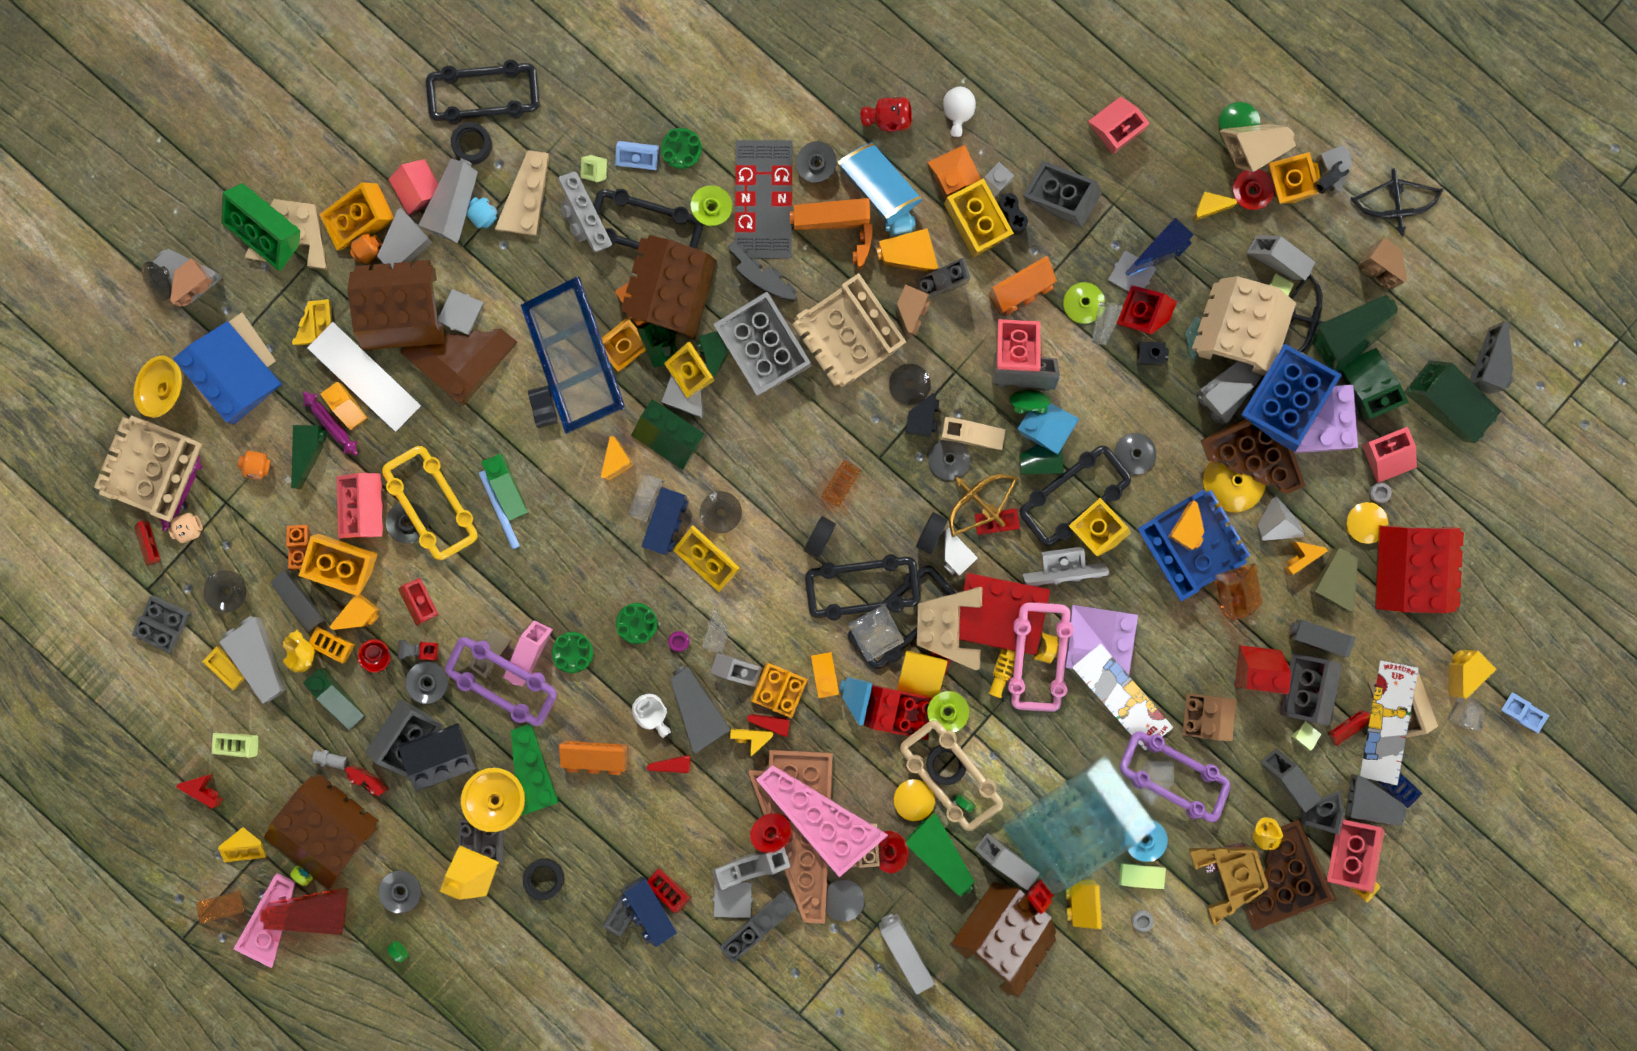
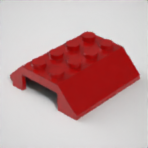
[1375,525,1464,613]

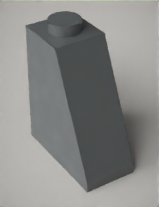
[1289,620,1356,658]
[1261,749,1321,813]
[1345,774,1406,826]

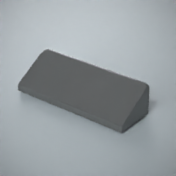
[271,570,326,632]

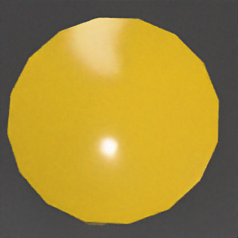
[1346,502,1388,544]
[893,779,935,821]

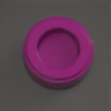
[668,631,690,652]

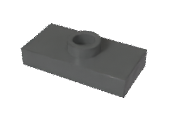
[602,893,633,937]

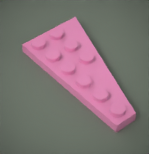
[756,765,888,877]

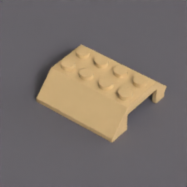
[792,273,906,387]
[1192,276,1296,376]
[94,415,202,522]

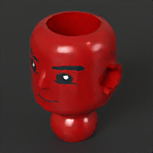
[860,97,912,132]

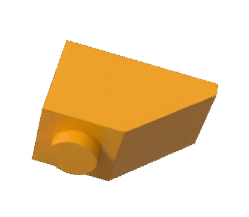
[321,382,367,430]
[1168,501,1204,550]
[330,594,380,630]
[811,652,839,698]

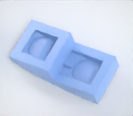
[1501,692,1549,734]

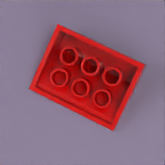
[959,573,1050,656]

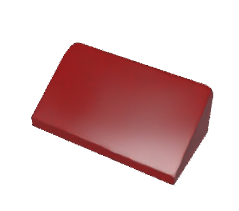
[134,521,161,565]
[398,578,439,626]
[1328,710,1370,746]

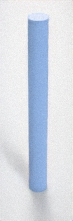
[478,470,520,550]

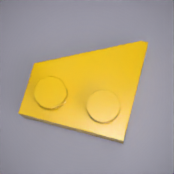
[292,299,333,346]

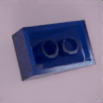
[1125,218,1194,275]

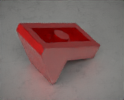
[176,774,223,808]

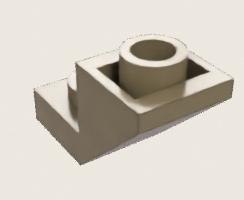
[468,627,512,679]

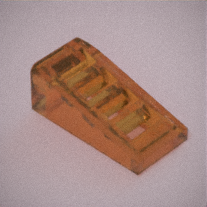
[821,460,862,508]

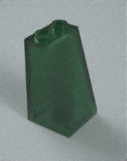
[1312,294,1398,373]
[1404,360,1501,443]

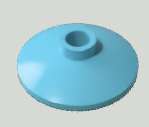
[1125,819,1168,862]

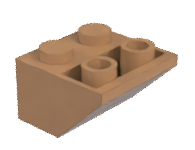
[1358,237,1407,290]
[895,284,930,339]
[1183,693,1236,741]

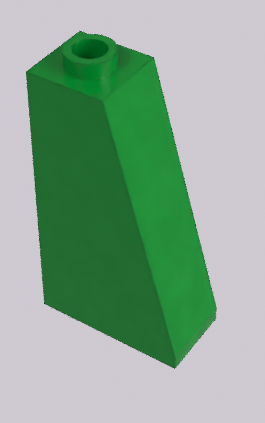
[905,811,975,897]

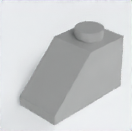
[1316,145,1352,197]
[984,162,1014,199]
[1201,382,1253,417]
[710,653,762,687]

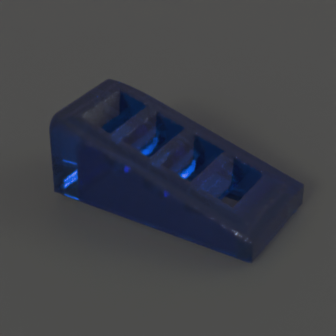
[1378,773,1422,808]

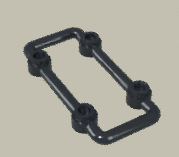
[426,60,539,125]
[593,189,703,250]
[1019,445,1131,546]
[805,554,920,621]
[847,565,956,669]

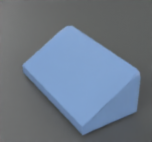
[615,141,659,170]

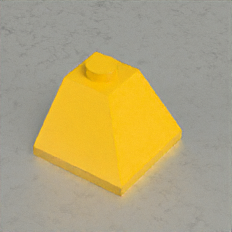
[1069,498,1131,556]
[440,846,499,900]

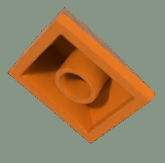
[927,145,982,200]

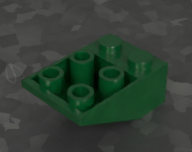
[1338,348,1409,421]

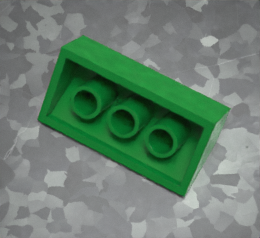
[221,183,300,271]

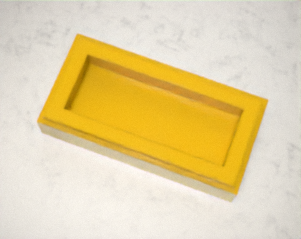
[202,646,245,690]

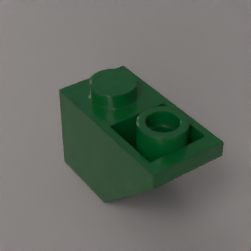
[697,331,730,378]

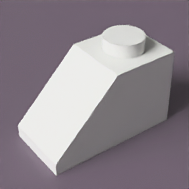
[944,528,978,576]

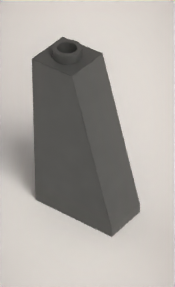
[670,665,731,754]

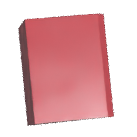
[388,159,438,216]

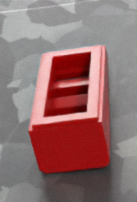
[747,714,790,737]
[647,755,691,773]
[647,868,692,913]

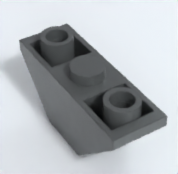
[916,258,971,297]

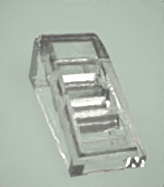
[1092,302,1123,345]

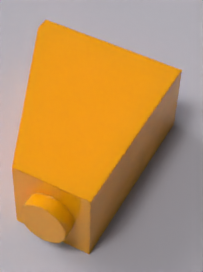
[876,228,938,273]

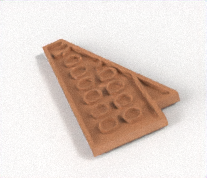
[749,750,833,924]

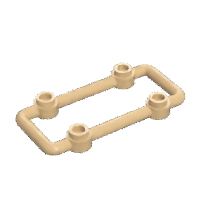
[900,721,1003,831]

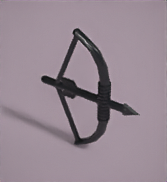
[1351,168,1443,237]
[1282,274,1338,353]

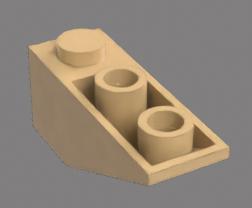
[940,417,1005,450]

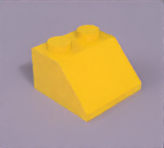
[1449,650,1496,699]
[1065,879,1102,929]

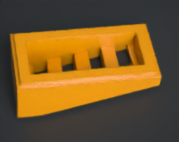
[309,626,355,664]

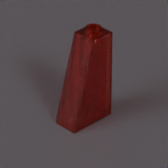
[260,887,348,935]

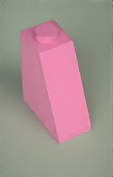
[503,620,553,687]

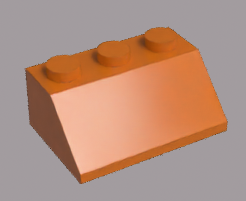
[988,256,1057,316]
[559,741,628,775]

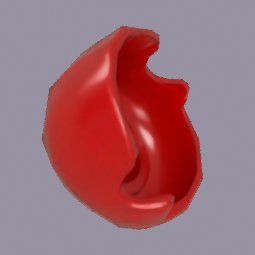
[358,639,391,673]

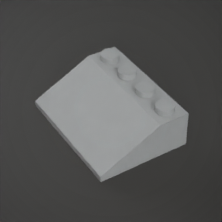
[713,292,811,396]

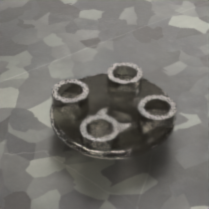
[142,261,172,301]

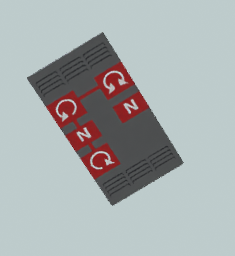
[735,140,793,258]

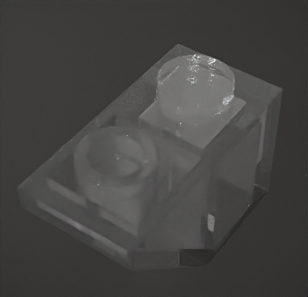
[1141,760,1174,805]

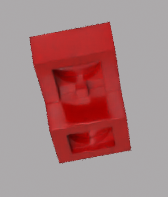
[974,508,1021,535]
[1027,878,1054,915]

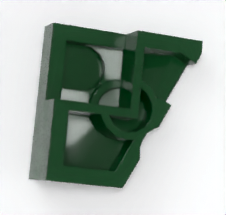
[637,323,677,368]
[1019,444,1063,475]

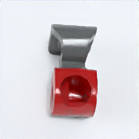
[398,640,439,660]

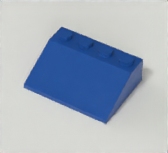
[173,321,282,425]
[1242,344,1341,452]

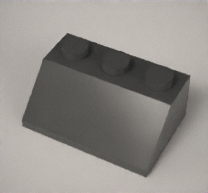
[992,352,1060,391]
[1280,653,1342,726]
[365,699,442,777]

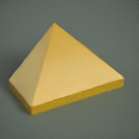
[1192,192,1237,221]
[218,827,267,862]

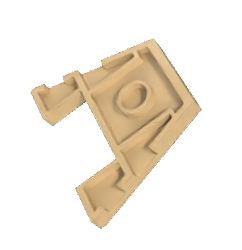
[245,199,328,270]
[917,587,983,670]

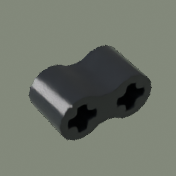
[998,193,1028,235]
[528,385,558,428]

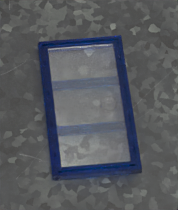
[521,277,626,434]

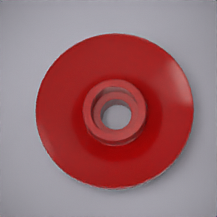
[1232,169,1275,210]
[750,813,792,853]
[878,830,909,873]

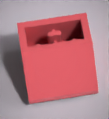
[1088,97,1150,155]
[1361,427,1417,483]

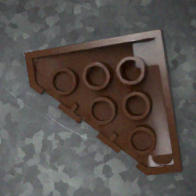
[400,328,517,406]
[1201,418,1306,494]
[1246,820,1337,931]

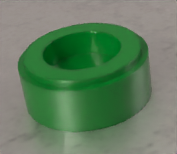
[955,793,976,812]
[387,941,408,962]

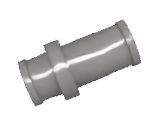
[312,749,347,770]

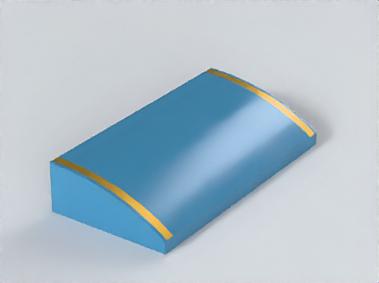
[838,143,923,226]

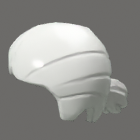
[943,87,976,137]
[632,694,671,738]

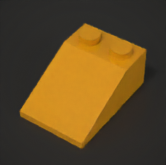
[319,182,394,251]

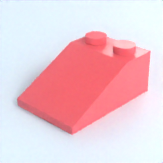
[996,319,1040,372]

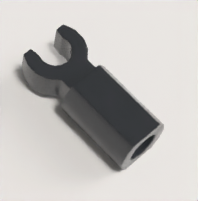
[1314,161,1349,194]

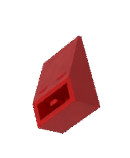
[863,684,932,740]

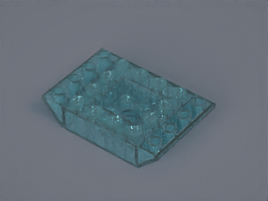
[1002,756,1156,894]

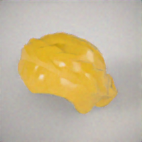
[283,630,315,673]

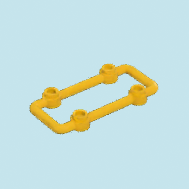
[382,446,478,560]

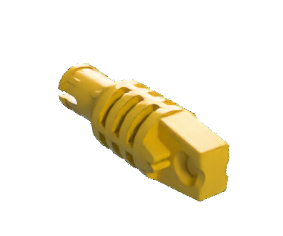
[988,649,1016,698]

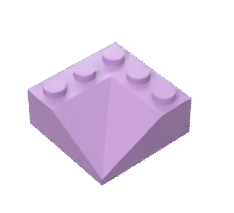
[1294,385,1358,453]
[1065,605,1138,675]

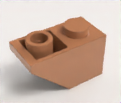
[170,258,213,307]

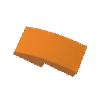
[853,224,872,270]
[286,525,310,570]

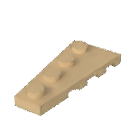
[495,150,549,236]

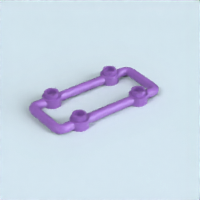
[445,637,557,726]
[1119,731,1231,822]

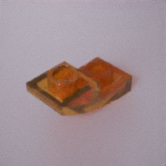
[196,891,244,924]

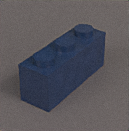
[641,487,689,555]
[620,877,677,947]

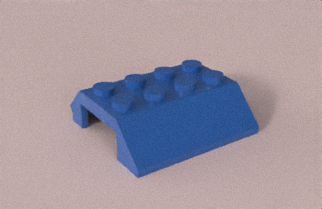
[1137,489,1250,602]

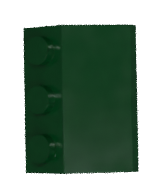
[631,399,706,470]

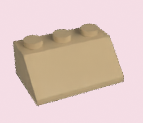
[1369,667,1438,738]

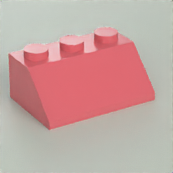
[336,473,384,539]
[1327,820,1385,893]

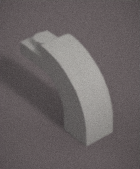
[711,848,790,890]

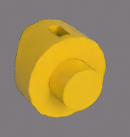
[1033,632,1059,664]
[1252,817,1283,850]

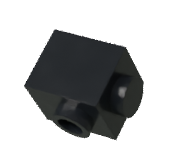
[1137,342,1169,366]

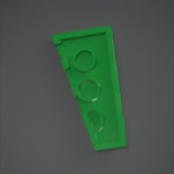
[511,724,559,816]

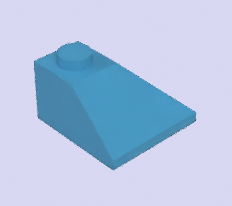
[1018,403,1079,455]
[839,677,872,726]

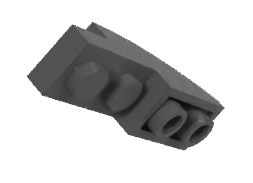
[728,241,797,302]
[719,890,797,963]

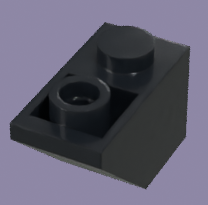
[905,393,940,437]

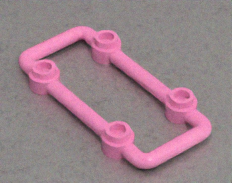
[1008,603,1074,712]

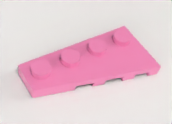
[234,873,296,968]

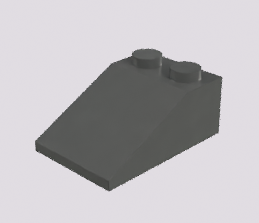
[1023,161,1102,228]
[1467,321,1513,394]

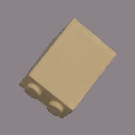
[1220,124,1296,172]

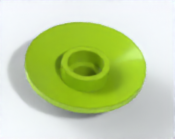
[691,185,732,226]
[1063,282,1105,324]
[927,691,969,732]

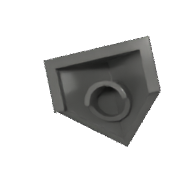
[1300,790,1344,835]

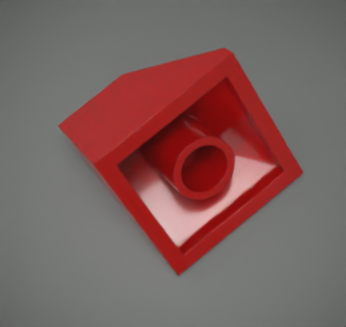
[1116,285,1177,334]

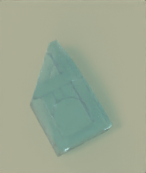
[1184,316,1202,360]

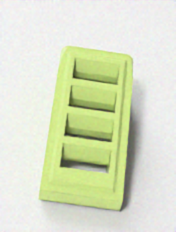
[212,733,259,758]

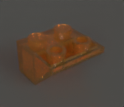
[1215,563,1263,621]

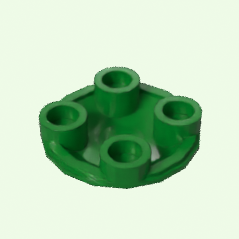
[1218,102,1260,130]
[661,128,702,169]
[1009,390,1051,414]
[616,602,658,644]
[552,632,594,674]

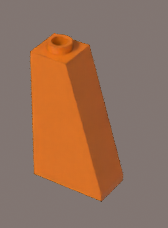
[790,198,870,230]

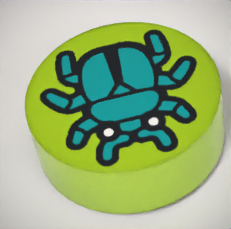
[290,866,313,886]

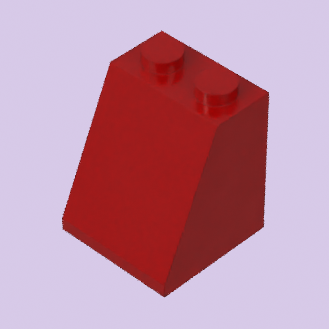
[1235,645,1291,694]

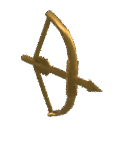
[949,474,1019,538]

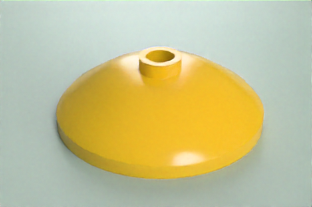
[133,356,182,418]
[1203,461,1266,513]
[461,768,525,832]

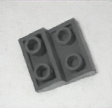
[132,595,191,653]
[458,819,504,863]

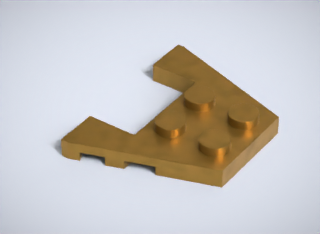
[1188,847,1269,926]

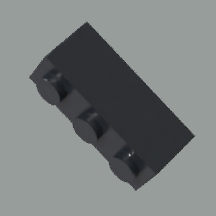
[398,723,476,791]

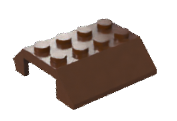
[621,235,717,340]
[347,260,445,350]
[264,774,379,890]
[950,882,1056,998]

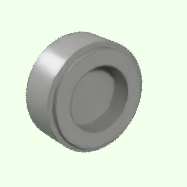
[1369,483,1392,504]
[1131,910,1154,932]

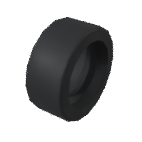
[451,122,492,164]
[916,512,948,554]
[804,516,836,558]
[926,745,966,785]
[523,858,564,900]

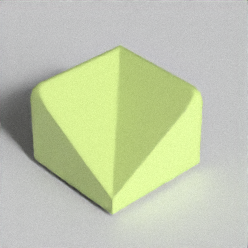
[581,155,607,182]

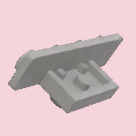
[558,172,612,252]
[1023,546,1109,587]

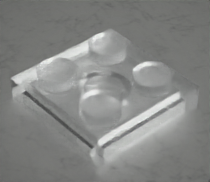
[847,604,904,662]

